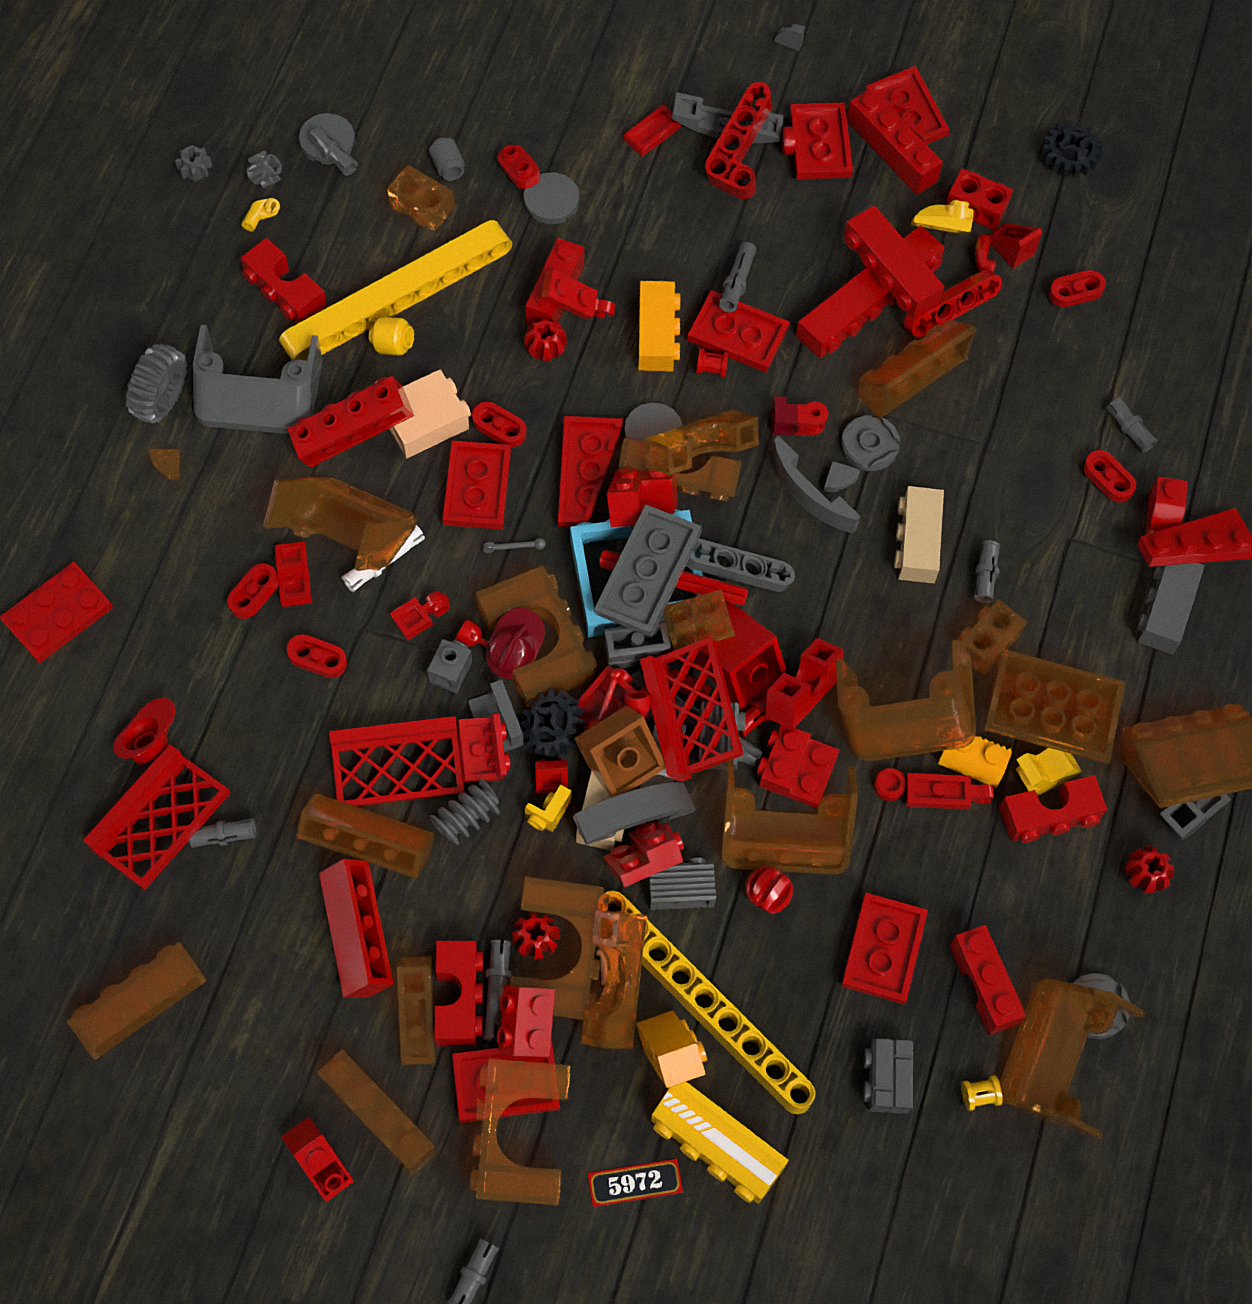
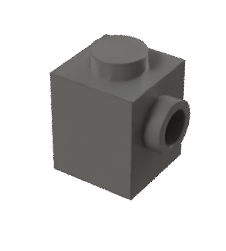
[427,639,472,693]

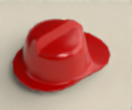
[113,698,176,767]

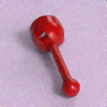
[456,619,489,647]
[583,669,622,733]
[625,690,651,716]

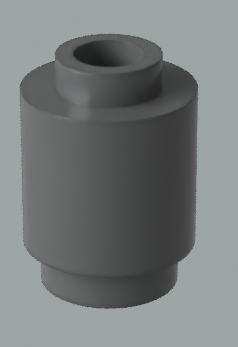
[429,137,465,181]

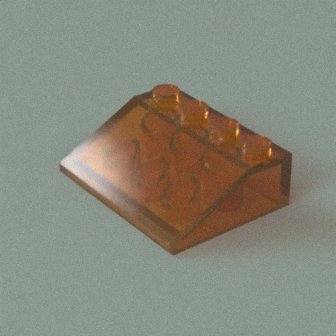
[985,649,1125,764]
[1122,704,1252,808]

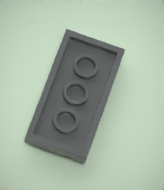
[594,504,702,637]

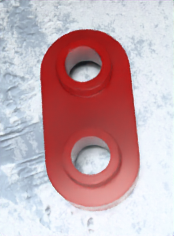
[498,145,541,189]
[1049,270,1106,307]
[472,402,527,447]
[1084,450,1136,502]
[227,564,279,619]
[287,634,347,678]

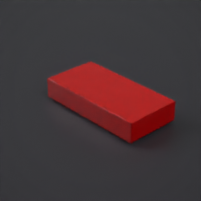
[623,104,682,157]

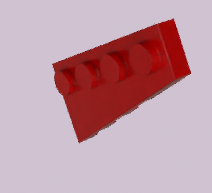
[558,416,623,527]
[1137,508,1252,567]

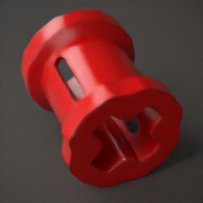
[696,348,729,377]

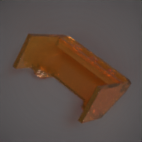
[263,477,418,571]
[836,640,976,761]
[722,760,858,875]
[999,979,1145,1139]

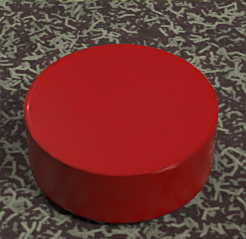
[781,126,795,155]
[874,768,907,801]

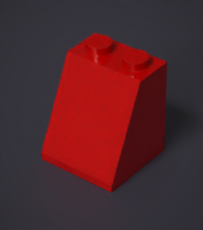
[683,602,787,712]

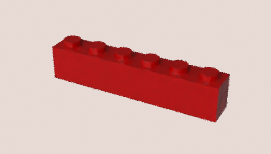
[796,225,945,359]

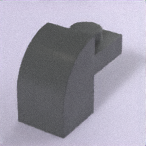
[1160,776,1231,840]

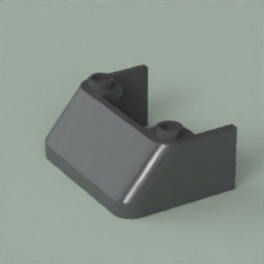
[193,325,323,434]

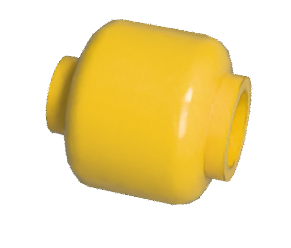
[369,317,414,355]

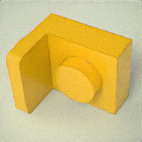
[525,785,571,832]

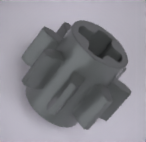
[175,145,212,182]
[247,150,282,188]

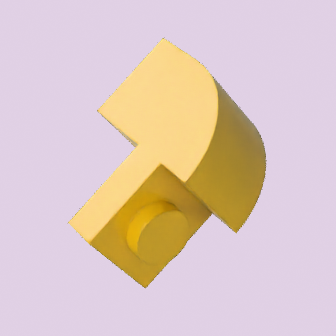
[1016,742,1082,795]

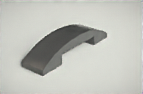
[672,92,783,143]
[772,436,860,533]
[573,782,696,845]

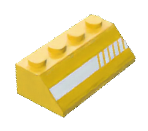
[651,1081,789,1204]

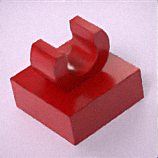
[535,758,568,794]

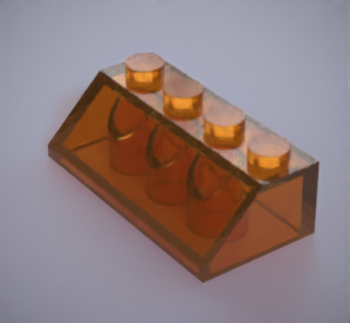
[857,320,977,419]

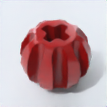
[524,318,567,362]
[1126,846,1174,894]
[745,865,793,914]
[511,911,560,960]

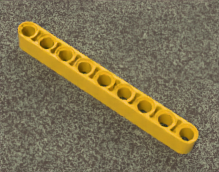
[279,220,513,361]
[597,891,815,1115]

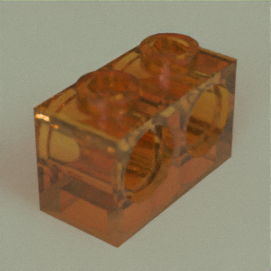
[388,165,455,231]
[663,589,735,651]
[956,599,1027,675]

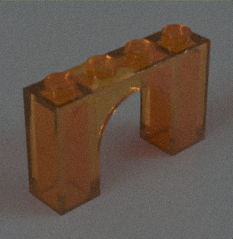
[476,565,597,708]
[510,876,610,1020]
[470,1059,570,1205]

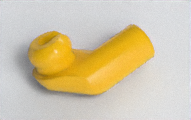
[241,198,280,232]

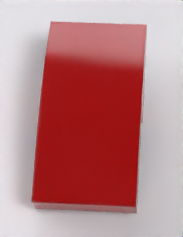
[275,541,312,607]

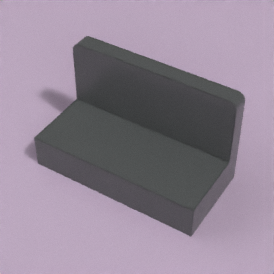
[469,680,524,752]

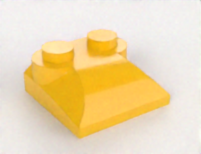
[911,200,974,235]

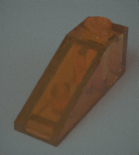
[397,956,435,1065]

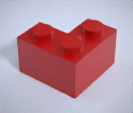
[607,466,678,527]

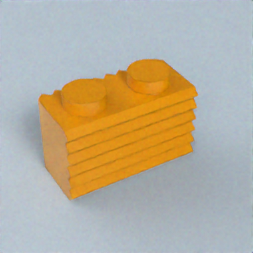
[938,727,1012,788]

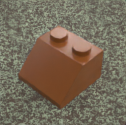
[574,705,666,798]

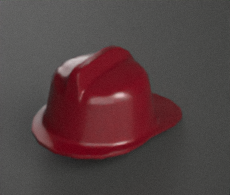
[485,608,545,679]

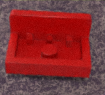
[456,713,510,784]
[497,985,555,1057]

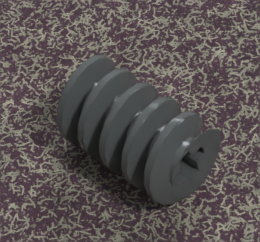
[429,778,500,846]

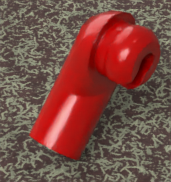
[974,234,996,272]

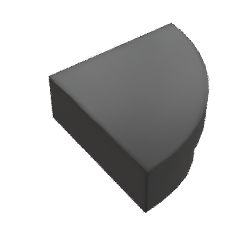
[774,24,805,51]
[823,461,861,492]

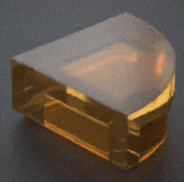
[149,449,181,481]

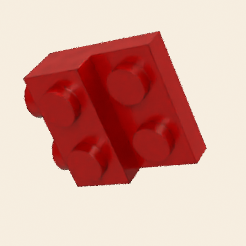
[577,666,653,728]
[756,725,840,809]
[603,821,684,887]

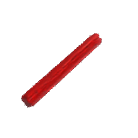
[599,550,748,605]

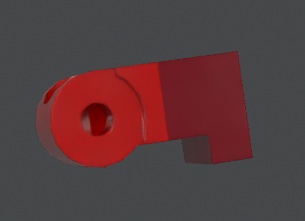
[771,396,829,436]

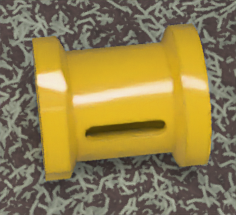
[961,1075,1002,1111]

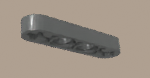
[686,539,795,592]

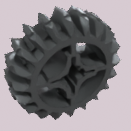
[126,343,187,424]

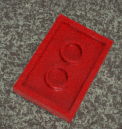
[789,103,853,179]
[687,290,790,373]
[443,441,511,530]
[0,562,113,664]
[841,892,928,1004]
[452,1041,560,1123]

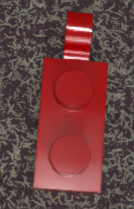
[541,269,615,319]
[906,773,993,810]

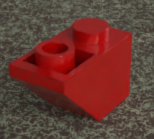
[281,1116,354,1202]

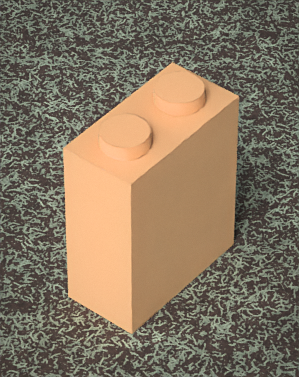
[389,369,471,459]

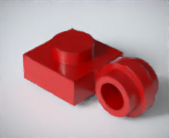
[390,591,450,641]

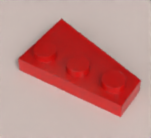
[865,66,949,144]

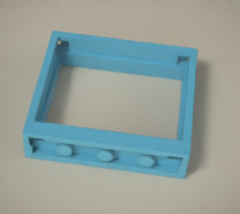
[570,509,709,638]

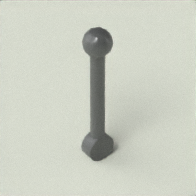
[483,538,546,553]

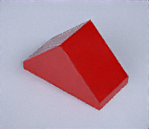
[988,223,1042,269]

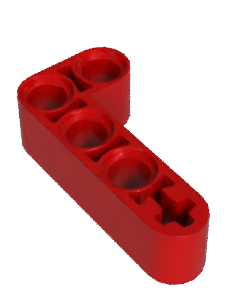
[705,82,772,199]

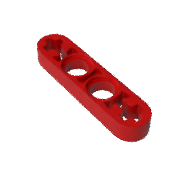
[904,269,1002,337]

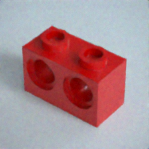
[946,169,1013,230]

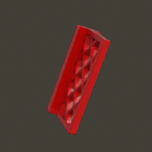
[640,637,744,782]
[329,716,464,809]
[83,744,231,890]

